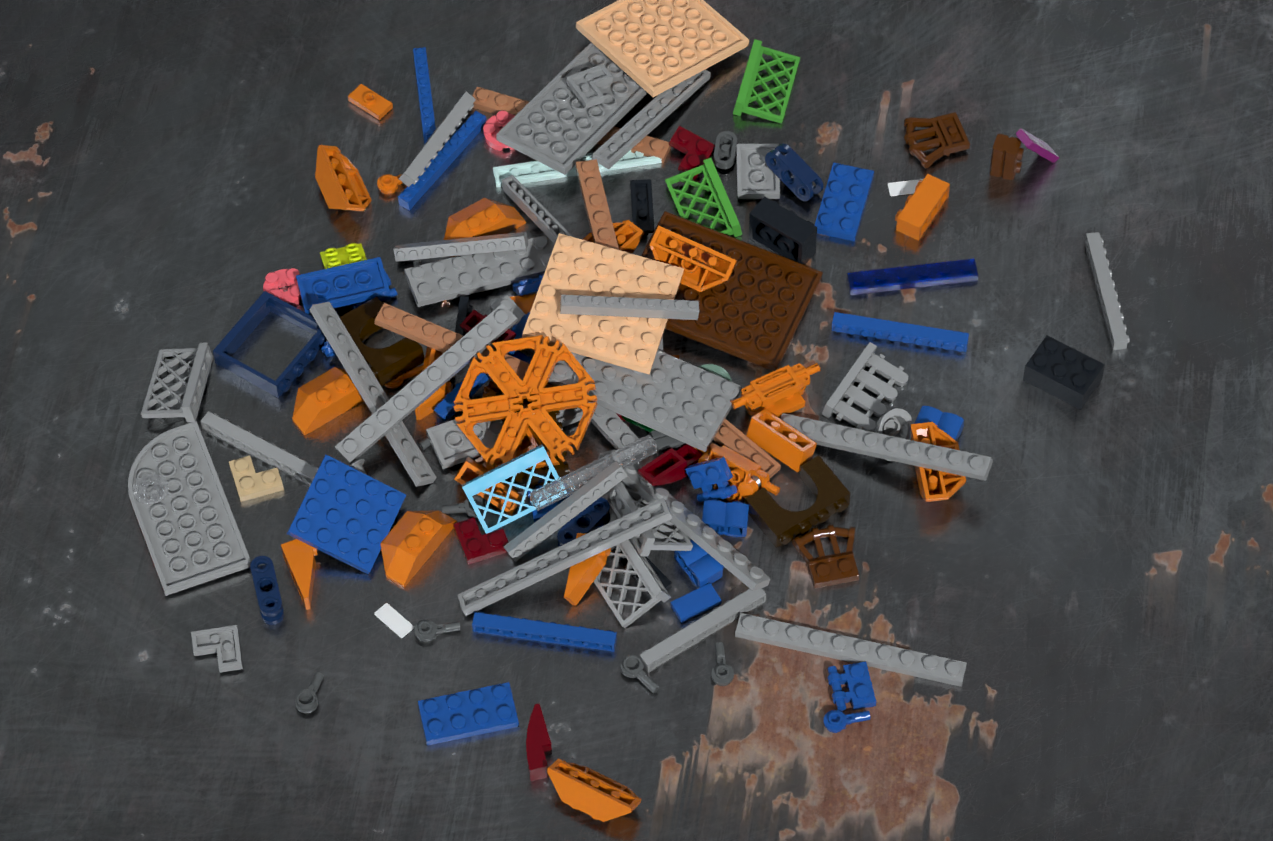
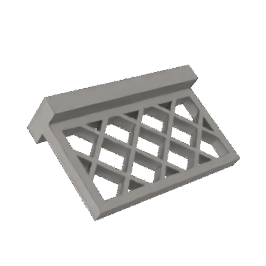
[141,343,213,422]
[608,482,693,556]
[594,539,671,628]

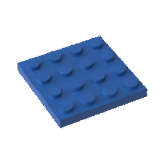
[287,455,406,574]

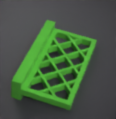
[733,39,800,124]
[665,158,743,238]

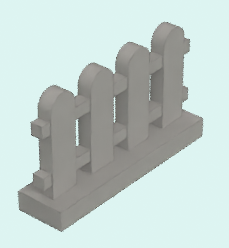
[822,342,908,432]

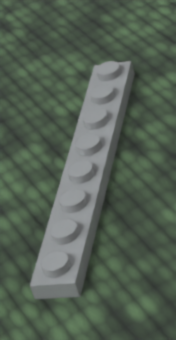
[592,70,711,169]

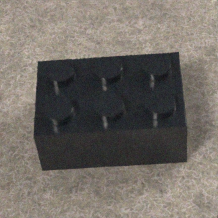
[749,197,817,265]
[1023,335,1105,410]

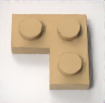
[229,456,284,502]

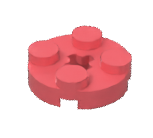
[483,111,515,151]
[263,268,301,307]

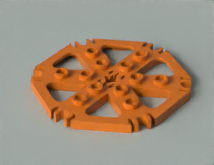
[454,335,598,470]

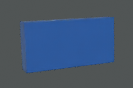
[670,583,722,623]

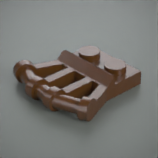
[904,112,970,169]
[792,525,859,588]

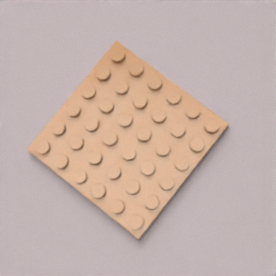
[576,0,749,97]
[522,233,684,375]

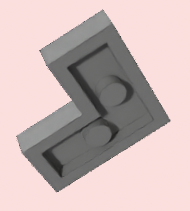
[566,64,613,109]
[191,625,243,673]

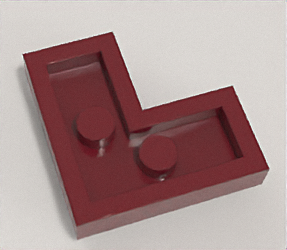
[669,126,715,179]
[453,517,509,565]

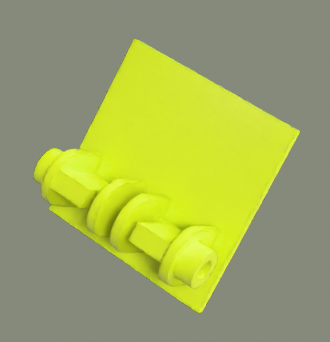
[320,243,367,269]

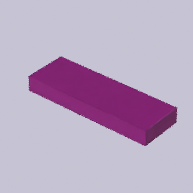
[1016,128,1060,163]

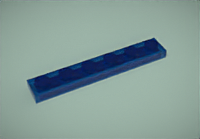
[847,259,979,295]

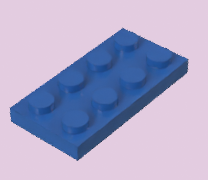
[815,162,874,242]
[296,257,390,314]
[418,682,519,746]

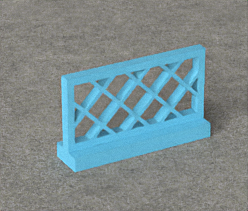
[462,444,567,534]

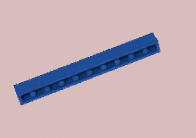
[413,47,438,153]
[398,111,486,211]
[434,312,530,421]
[832,312,969,352]
[472,612,617,652]

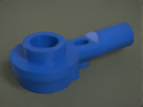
[823,710,871,733]

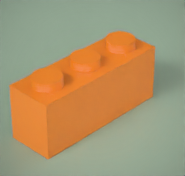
[895,174,950,241]
[746,409,817,472]

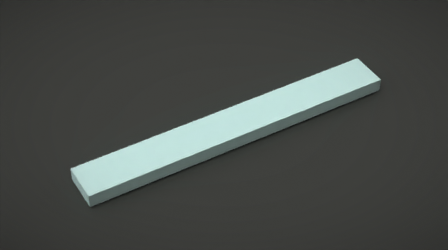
[493,150,662,188]

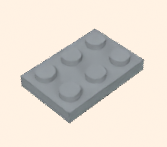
[736,144,780,199]

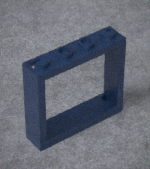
[213,291,328,398]

